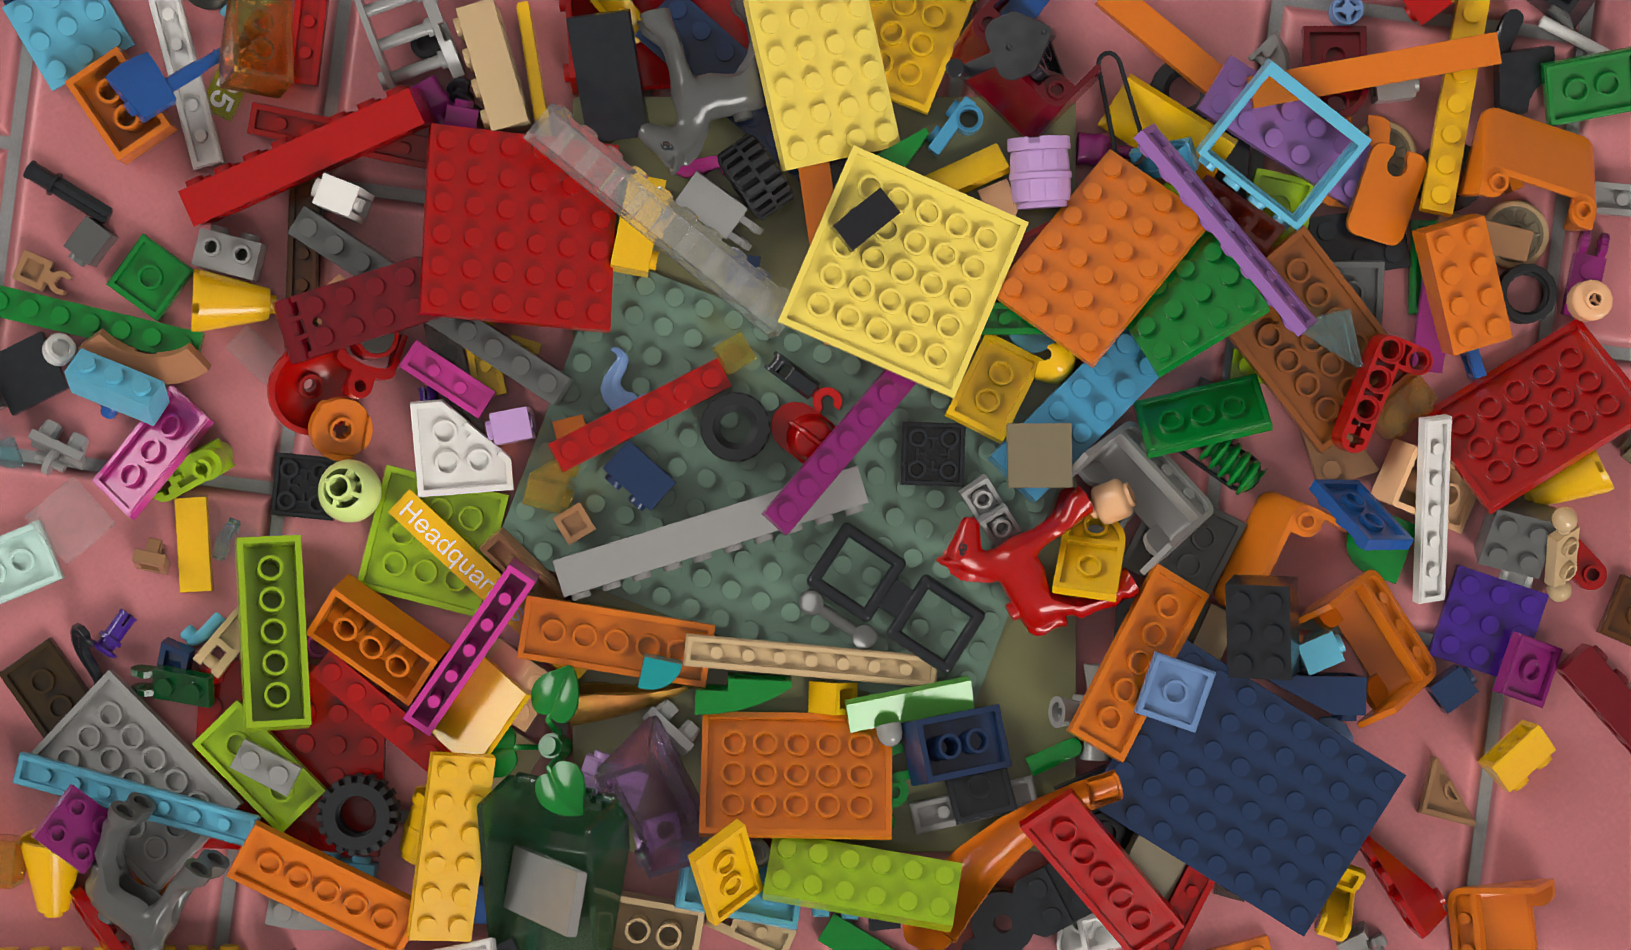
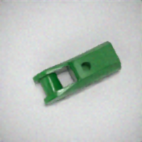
[1025,738,1082,776]

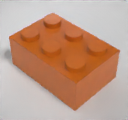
[65,46,179,165]

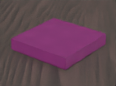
[1492,631,1563,708]

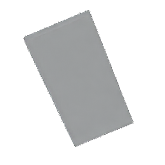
[504,845,587,937]

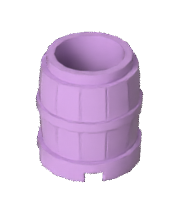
[1007,135,1072,210]

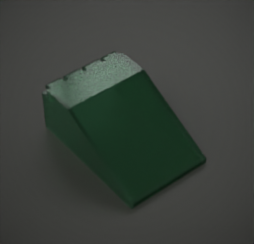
[477,771,630,950]

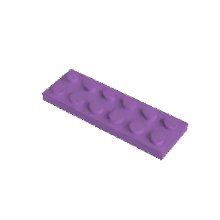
[1196,55,1371,209]

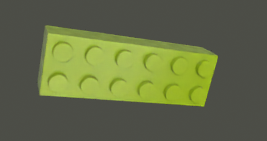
[234,535,312,732]
[763,838,963,932]

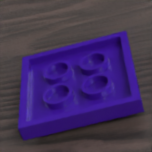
[1428,565,1549,677]

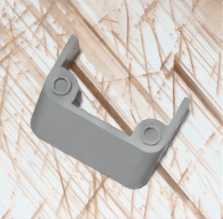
[1072,421,1214,575]

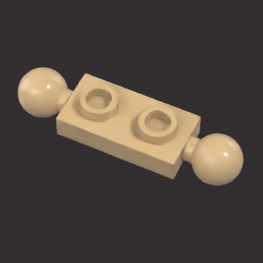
[1544,507,1580,602]

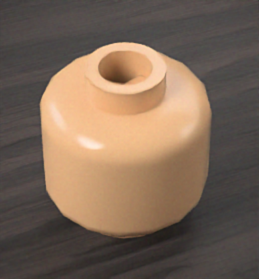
[1566,280,1613,322]
[1090,478,1137,525]

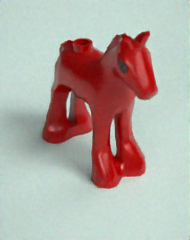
[935,486,1140,636]

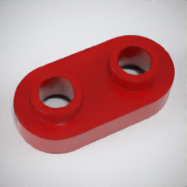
[1572,539,1607,590]

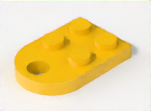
[1052,514,1126,602]

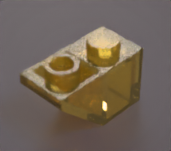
[522,459,580,513]

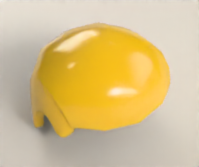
[1035,343,1077,384]

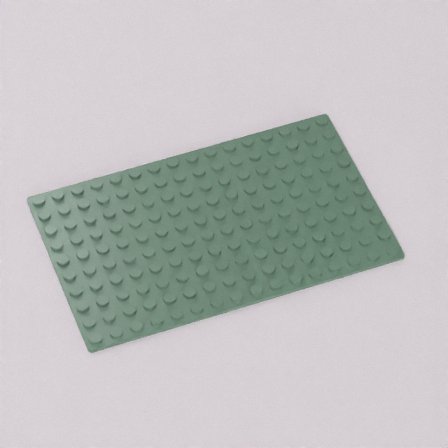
[503,271,1057,717]

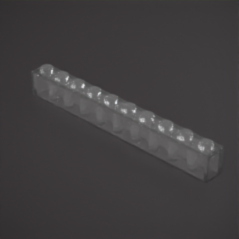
[523,102,790,339]

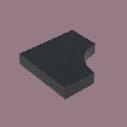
[1494,45,1555,114]

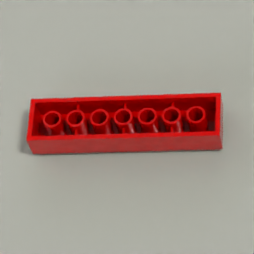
[178,85,437,227]

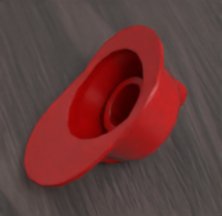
[771,402,836,464]

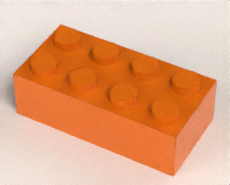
[1412,213,1513,356]
[306,573,452,706]

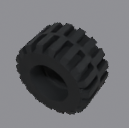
[717,133,794,220]
[316,772,402,856]

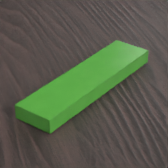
[845,676,974,733]

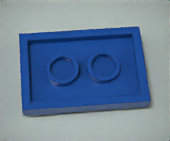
[1309,479,1414,551]

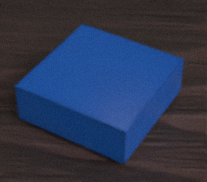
[1460,349,1487,379]

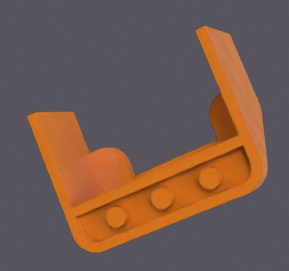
[1213,491,1348,642]
[1299,570,1437,728]

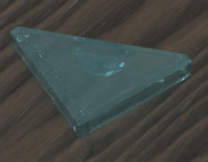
[1303,309,1363,368]

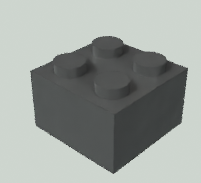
[1474,498,1557,579]

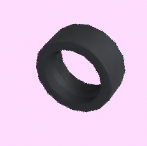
[1499,264,1557,324]

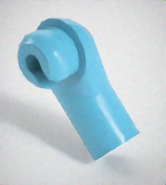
[180,612,225,647]

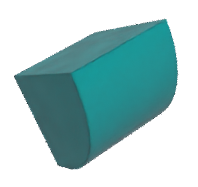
[638,653,683,690]

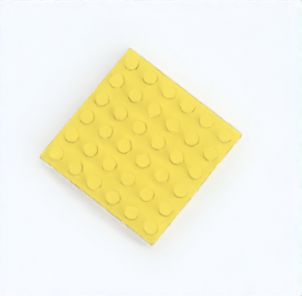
[777,145,1029,399]

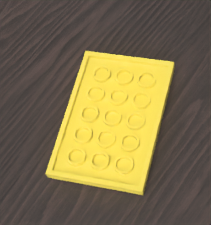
[743,0,900,172]

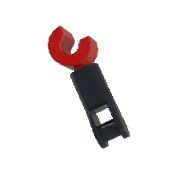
[764,351,844,414]

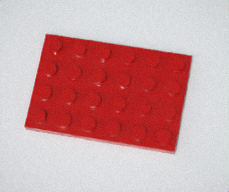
[1418,319,1631,515]

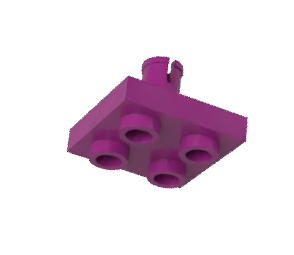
[31,784,108,874]

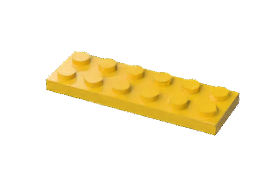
[406,751,496,942]

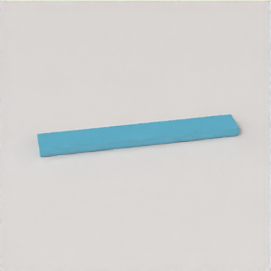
[12,751,261,846]

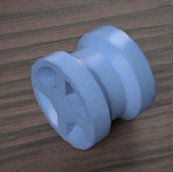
[1328,0,1364,26]

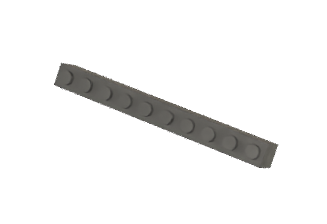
[287,206,575,406]

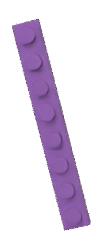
[1134,123,1318,337]

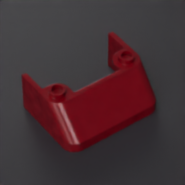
[950,0,1102,138]

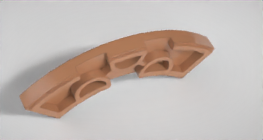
[78,328,212,385]

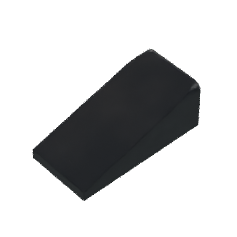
[831,187,901,253]

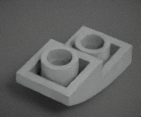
[958,474,1022,548]

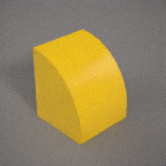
[808,681,858,715]

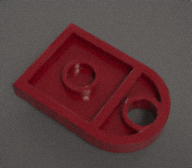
[1301,26,1368,119]

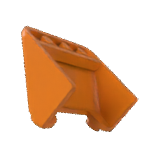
[1457,108,1597,231]
[1447,878,1556,950]

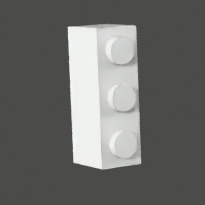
[311,173,375,225]

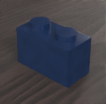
[603,440,677,511]

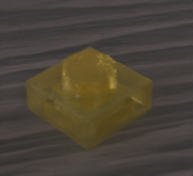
[712,331,757,375]

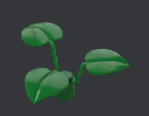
[491,665,586,816]

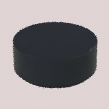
[410,35,441,60]

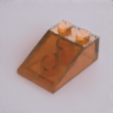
[219,0,294,99]

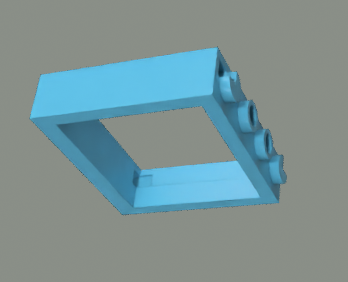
[1195,58,1372,231]

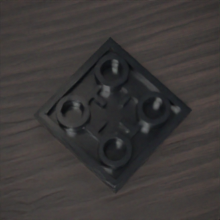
[900,421,966,487]
[270,452,338,521]

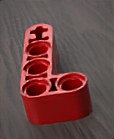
[1331,333,1433,453]

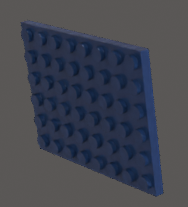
[1097,640,1406,937]

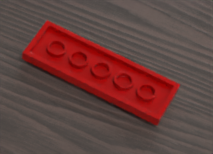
[1019,787,1185,950]

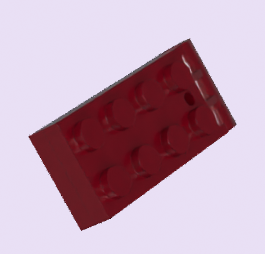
[272,256,441,365]

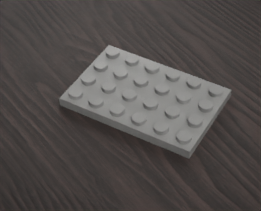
[31,669,244,892]

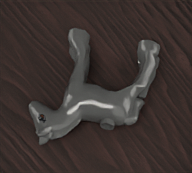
[637,0,767,176]
[85,792,230,950]

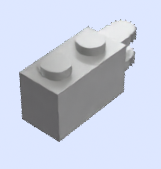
[674,170,764,251]

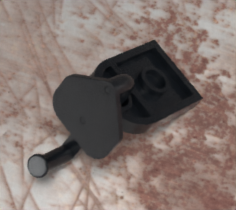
[946,11,1065,82]

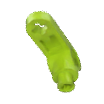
[153,438,235,502]

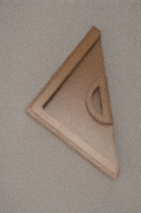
[1416,756,1476,827]

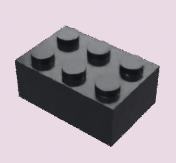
[1225,575,1300,680]

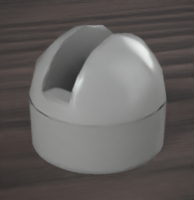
[876,722,903,747]

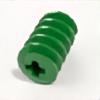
[1198,440,1268,495]

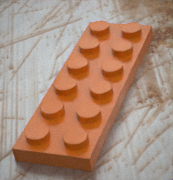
[1066,564,1210,762]
[517,594,715,688]
[226,820,412,950]

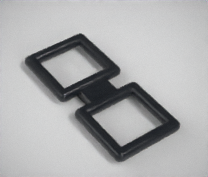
[807,522,985,674]

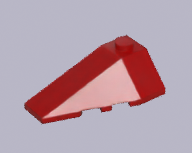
[1359,835,1447,939]

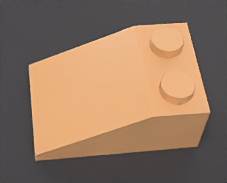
[1371,438,1477,534]
[485,636,553,732]

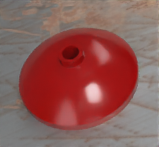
[267,351,359,435]

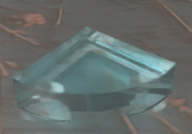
[0,437,25,468]
[212,517,241,561]

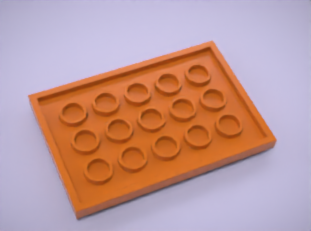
[991,149,1206,368]
[699,711,892,840]

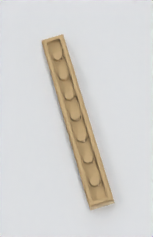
[683,633,938,686]

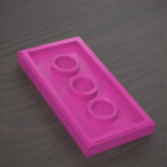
[92,384,215,520]

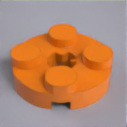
[308,397,373,461]

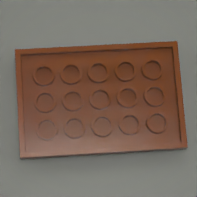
[1228,225,1414,454]

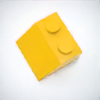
[1477,719,1556,793]

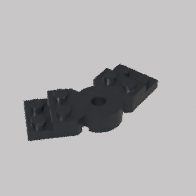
[961,862,1092,950]

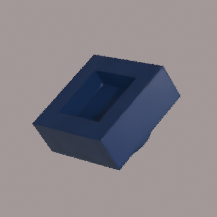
[157,637,195,670]

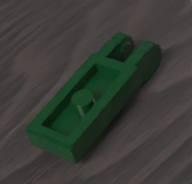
[131,664,215,708]

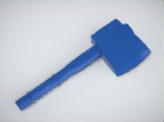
[105,25,264,123]

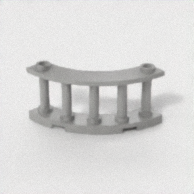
[354,0,465,91]

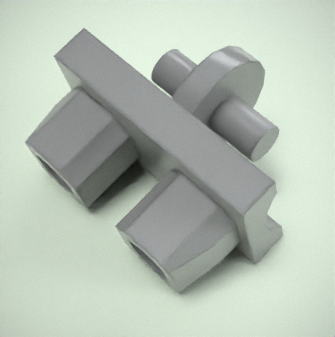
[28,419,89,476]
[641,699,700,757]

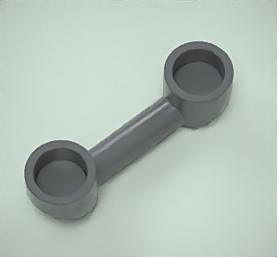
[798,589,877,649]

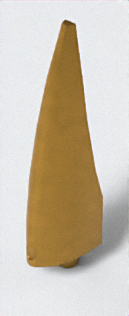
[569,681,693,726]

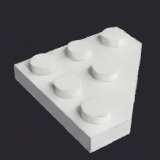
[410,399,514,497]

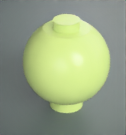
[318,459,382,523]

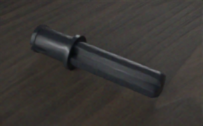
[23,160,113,224]

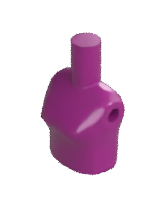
[411,74,453,125]
[1076,132,1134,167]

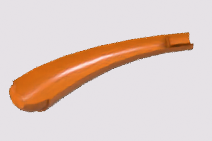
[903,770,1123,950]

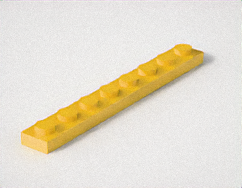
[1419,0,1490,217]

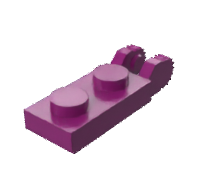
[1560,230,1610,317]

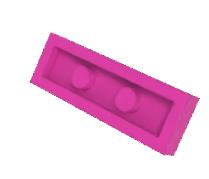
[399,340,497,419]

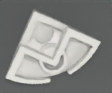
[1057,913,1122,950]

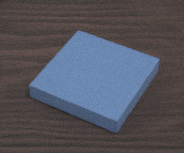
[1134,651,1216,733]

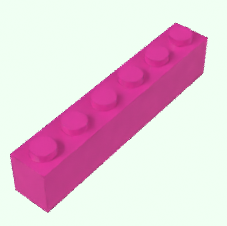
[403,557,540,736]

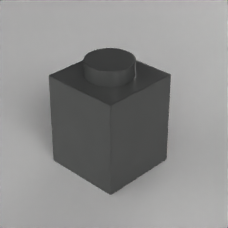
[64,216,119,267]

